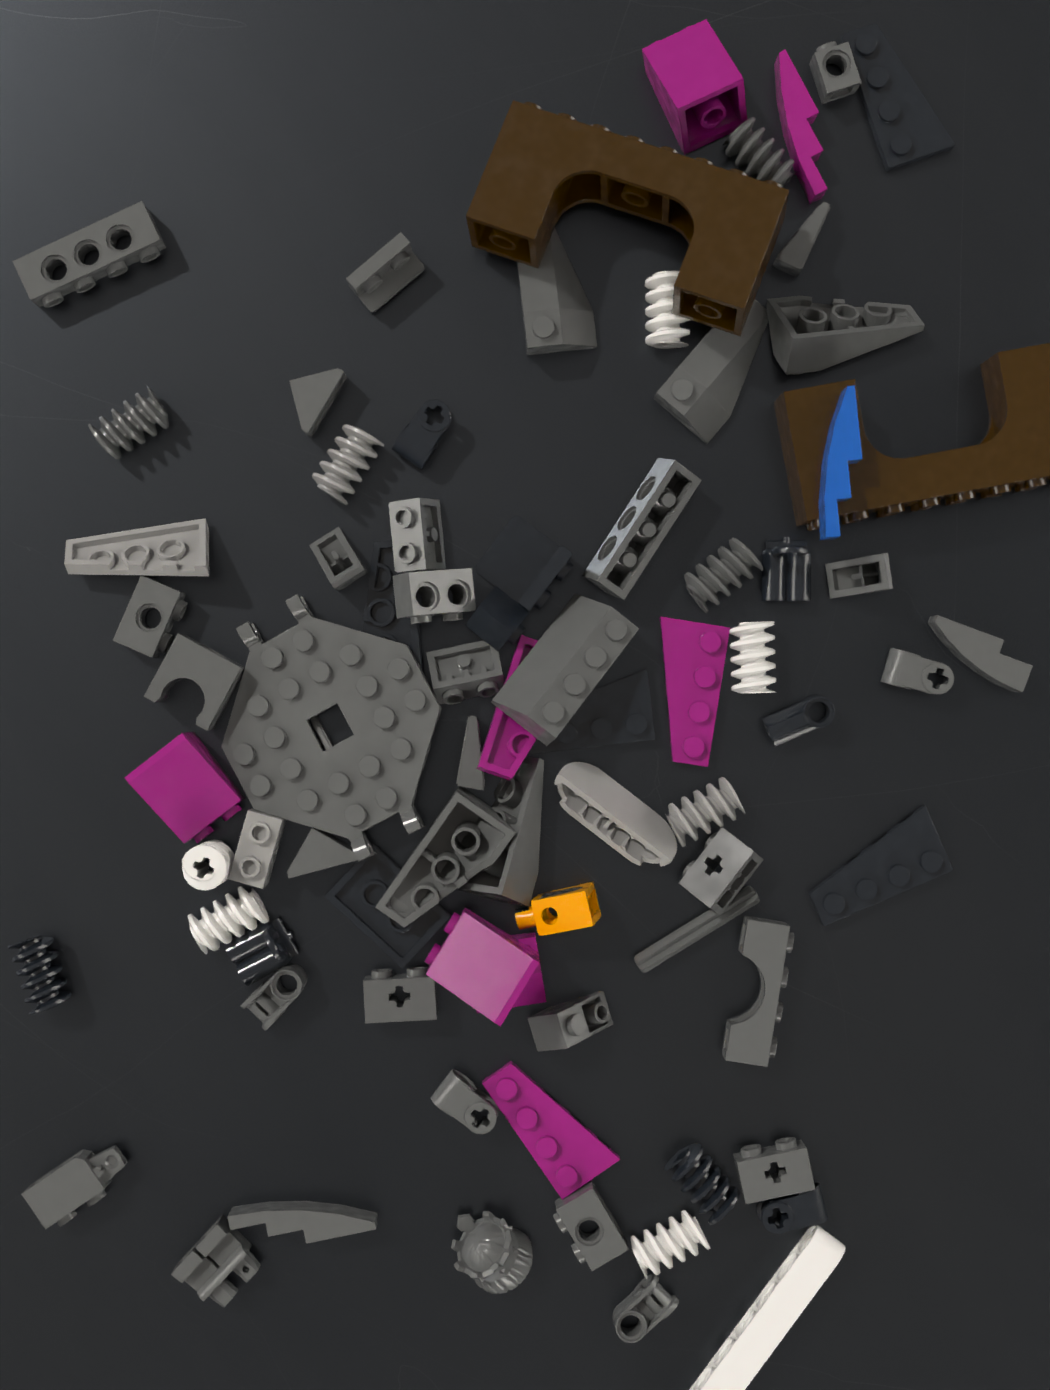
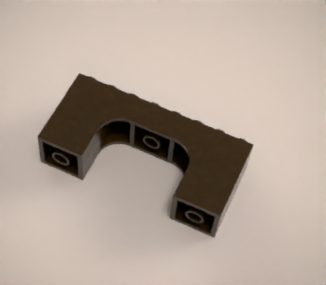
[466,100,789,336]
[774,343,1050,531]

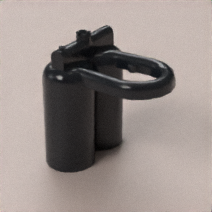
[762,537,811,602]
[224,917,299,986]

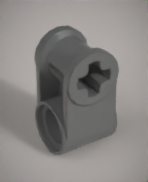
[881,648,954,694]
[240,963,307,1031]
[430,1069,499,1134]
[612,1273,679,1343]

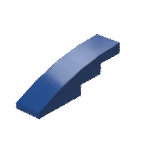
[818,385,863,540]

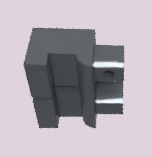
[171,1215,261,1307]

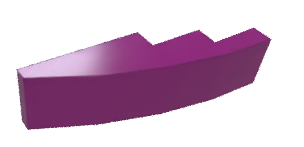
[774,49,828,204]

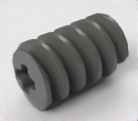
[723,117,798,187]
[88,386,169,459]
[684,537,763,613]

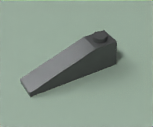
[517,228,597,355]
[766,296,925,375]
[654,299,768,444]
[456,757,544,907]
[375,786,516,928]

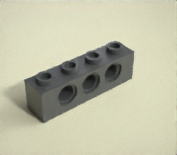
[12,201,167,308]
[582,458,702,600]

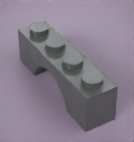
[722,915,794,1067]

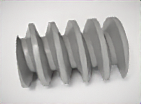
[312,424,384,506]
[665,777,745,847]

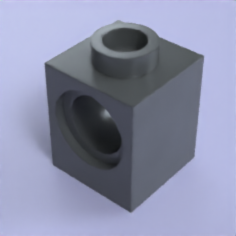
[809,41,861,104]

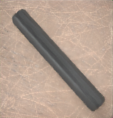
[634,886,760,973]

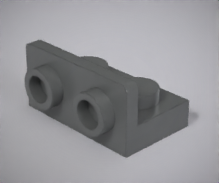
[346,232,425,313]
[389,498,446,573]
[426,640,505,705]

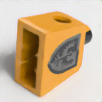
[515,881,601,936]

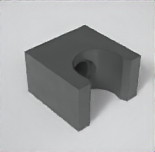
[144,633,245,731]

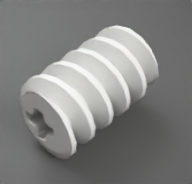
[645,271,690,349]
[729,621,776,694]
[182,839,235,891]
[188,886,269,955]
[631,1210,711,1280]

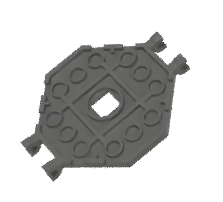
[221,594,442,862]

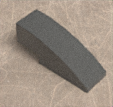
[928,615,1033,692]

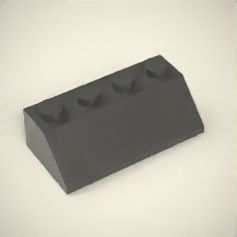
[491,594,639,746]

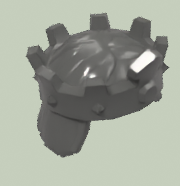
[451,1211,533,1294]

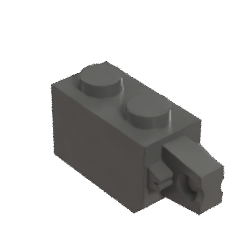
[21,1145,128,1230]

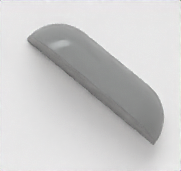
[554,762,677,867]

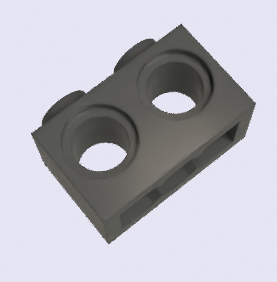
[392,568,476,624]

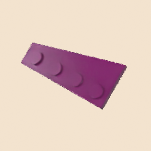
[660,616,730,767]
[476,635,538,781]
[482,1061,620,1200]

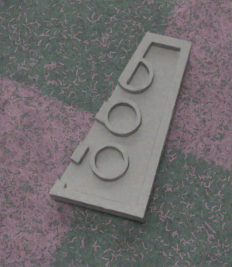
[64,518,209,576]

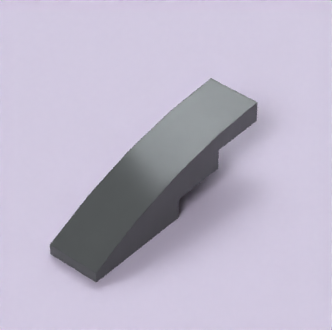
[228,1201,379,1244]

